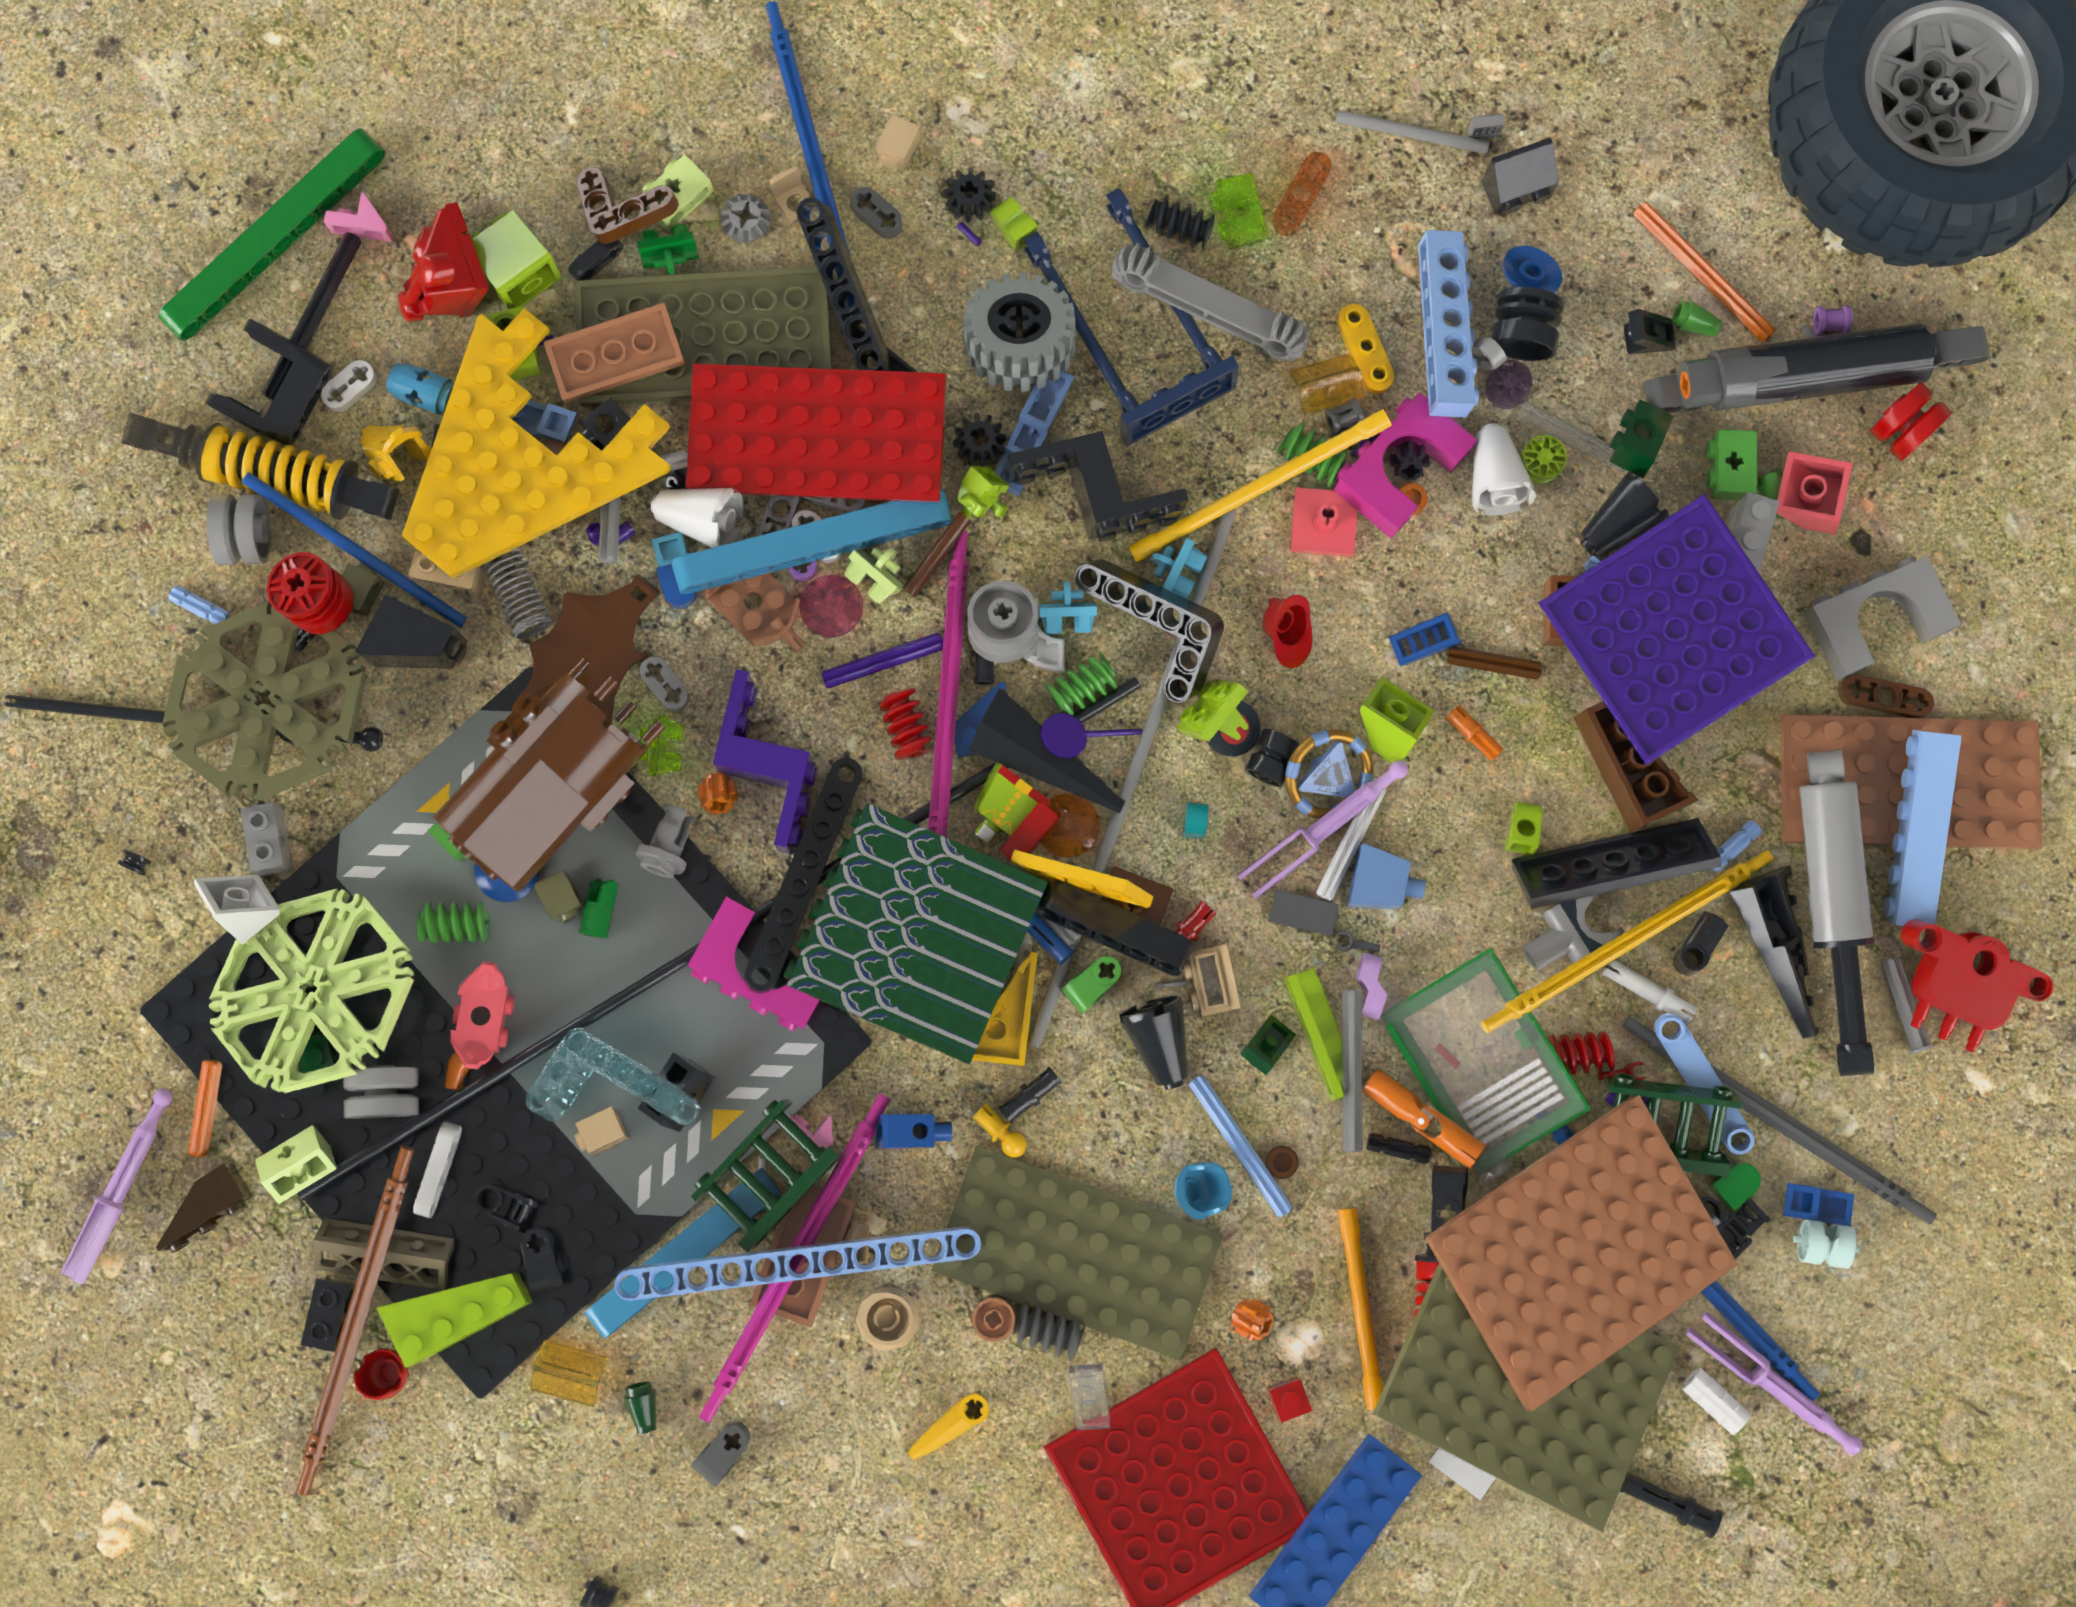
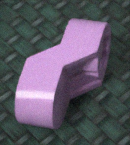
[1355,952,1387,1020]

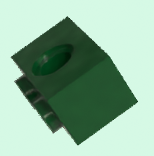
[1609,399,1674,478]

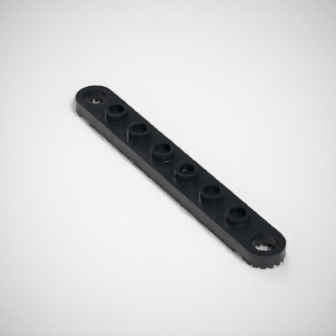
[744,758,862,994]

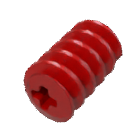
[879,688,934,760]
[1543,1031,1615,1077]

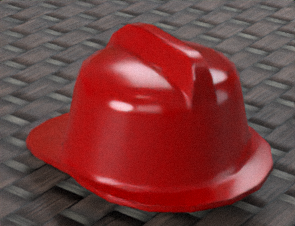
[1262,594,1313,669]

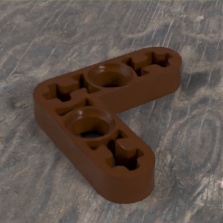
[577,167,679,244]

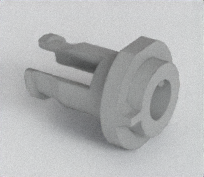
[635,805,696,878]

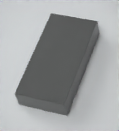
[1268,890,1339,937]

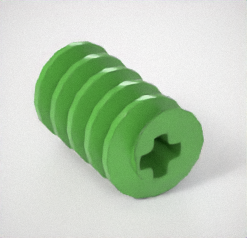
[1276,422,1347,487]
[1045,651,1118,715]
[417,902,489,943]

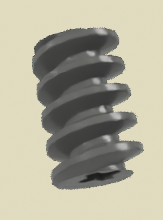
[1012,1301,1086,1361]

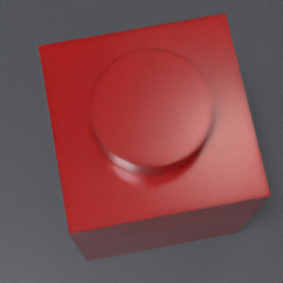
[1266,1377,1312,1423]

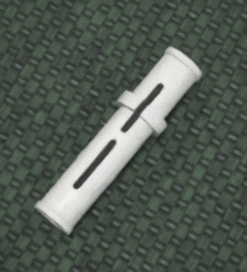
[1602,959,1698,1025]

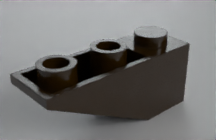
[156,1163,253,1253]

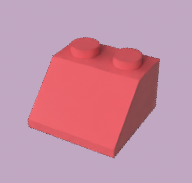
[1777,451,1853,535]

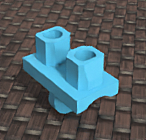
[1150,538,1208,599]
[1038,581,1097,634]

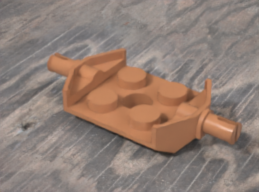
[701,546,807,653]

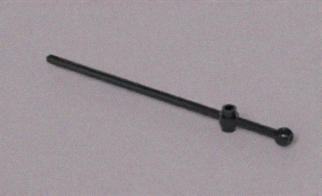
[3,695,383,752]

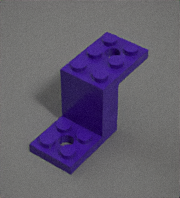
[713,669,818,855]

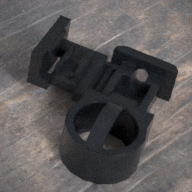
[1700,1197,1771,1259]

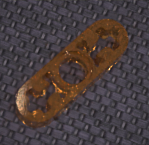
[1272,152,1332,236]

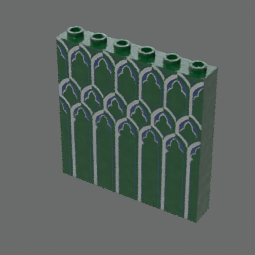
[783,803,1048,1064]

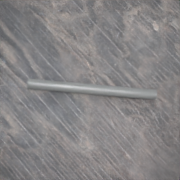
[1335,110,1489,154]

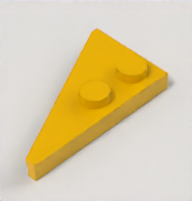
[972,952,1038,1067]

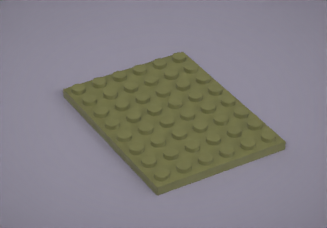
[1373,1263,1680,1532]

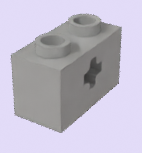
[240,802,293,876]

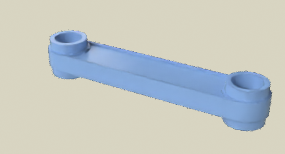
[1654,1013,1754,1154]

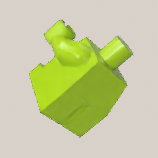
[957,466,1010,520]

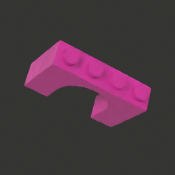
[1334,392,1478,539]
[687,897,819,1032]

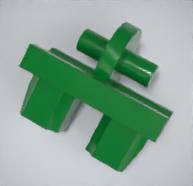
[637,223,699,275]

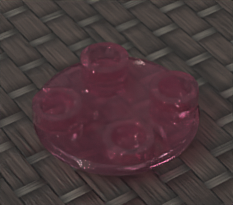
[800,575,863,638]

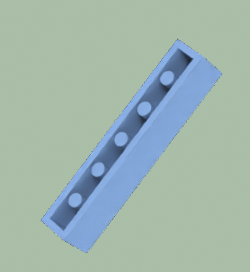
[1883,730,1962,926]

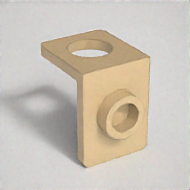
[770,166,817,224]

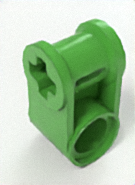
[1061,956,1121,1014]

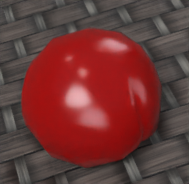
[353,1348,409,1400]

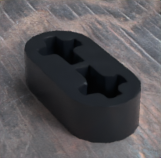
[568,239,624,281]

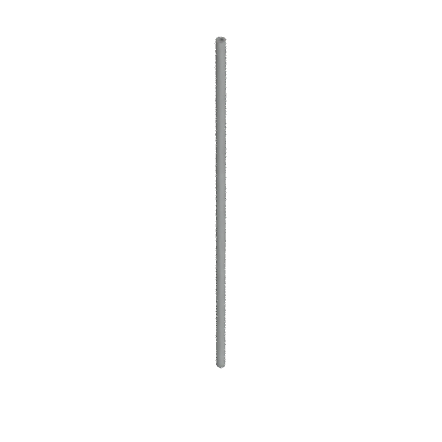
[1027,510,1236,1049]

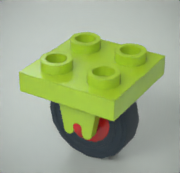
[1176,678,1261,757]

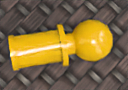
[972,1103,1027,1158]

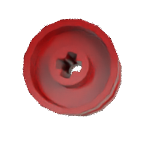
[1869,381,1953,462]

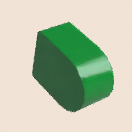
[1708,1163,1761,1210]

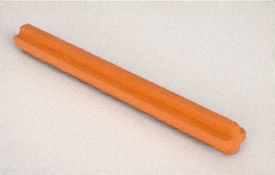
[1634,201,1776,342]

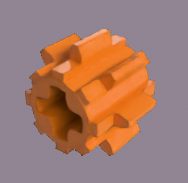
[697,772,738,815]
[1231,1297,1275,1342]

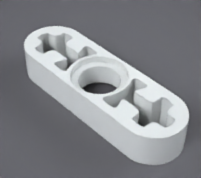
[413,1121,462,1218]

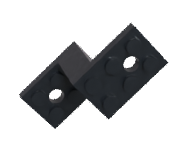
[1005,431,1189,542]

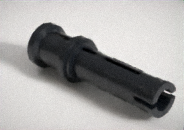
[1620,1472,1723,1539]

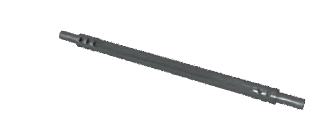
[1622,1016,1937,1224]

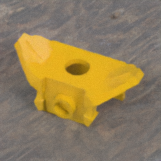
[360,424,432,481]

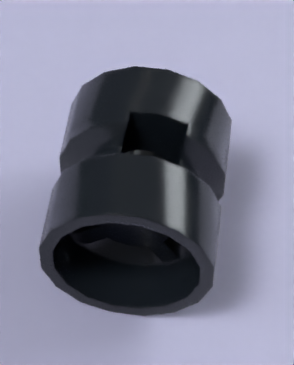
[1245,729,1300,787]

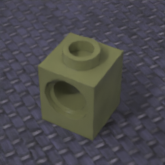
[342,563,384,617]
[534,870,585,924]

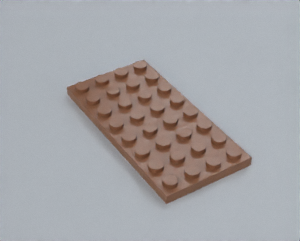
[1780,714,2042,850]

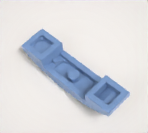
[512,400,578,443]

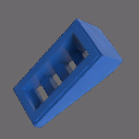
[1389,612,1462,667]

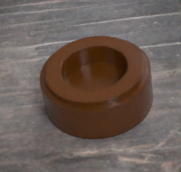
[1265,1146,1299,1179]

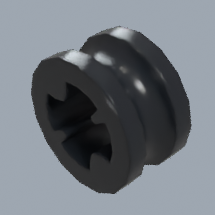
[117,849,152,876]

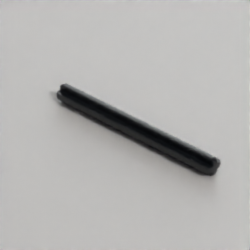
[262,232,362,401]

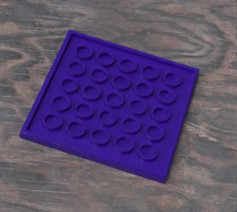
[1538,494,1816,765]

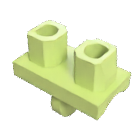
[844,547,904,604]

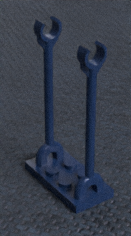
[1023,188,1239,447]

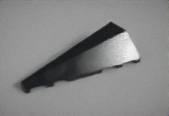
[969,688,1126,813]

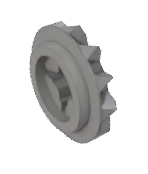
[721,193,771,243]

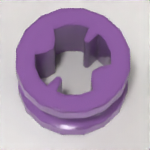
[788,561,817,582]

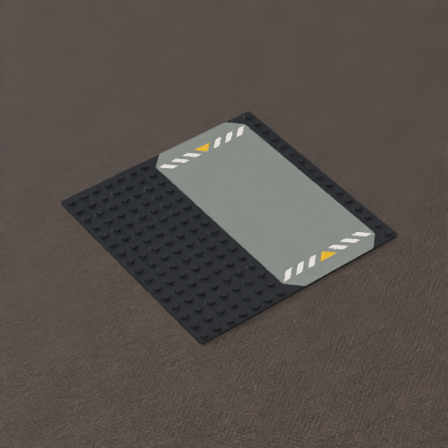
[140,667,871,1399]

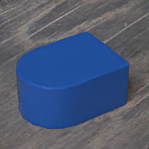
[657,564,697,609]

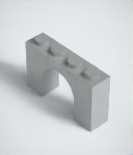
[1725,492,1780,573]
[1804,556,1961,681]

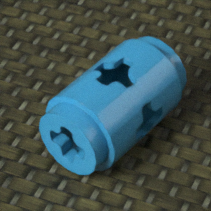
[386,363,454,415]

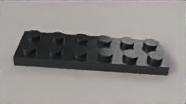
[1511,818,1721,909]

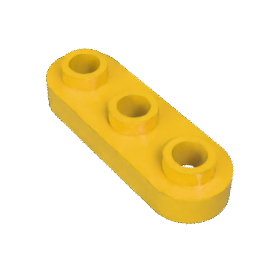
[1337,304,1394,394]

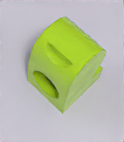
[990,196,1038,252]
[1504,801,1542,855]

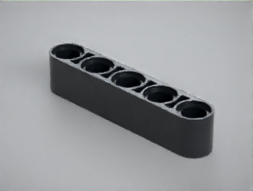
[1036,879,1194,976]

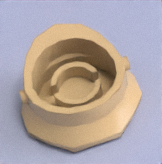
[856,1286,920,1350]

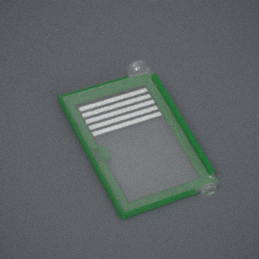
[1380,947,1592,1184]

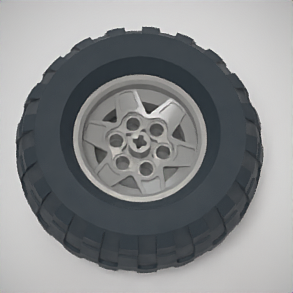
[1768,0,2076,268]

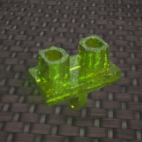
[638,715,684,777]

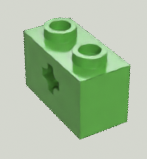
[1706,430,1757,500]

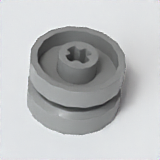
[207,493,271,566]
[967,580,1038,663]
[343,1065,419,1119]

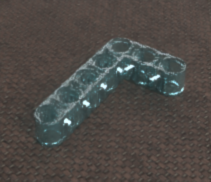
[526,1028,700,1125]

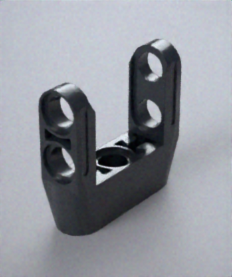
[205,318,333,445]

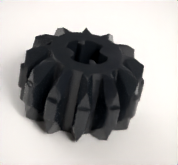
[943,167,996,223]
[953,413,1007,467]

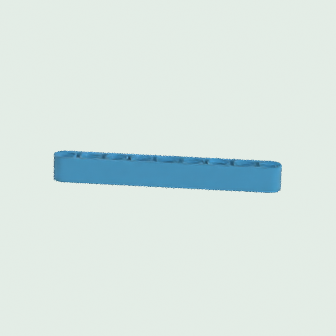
[671,490,953,594]

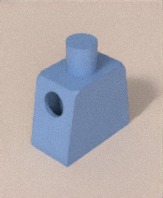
[1346,843,1426,909]

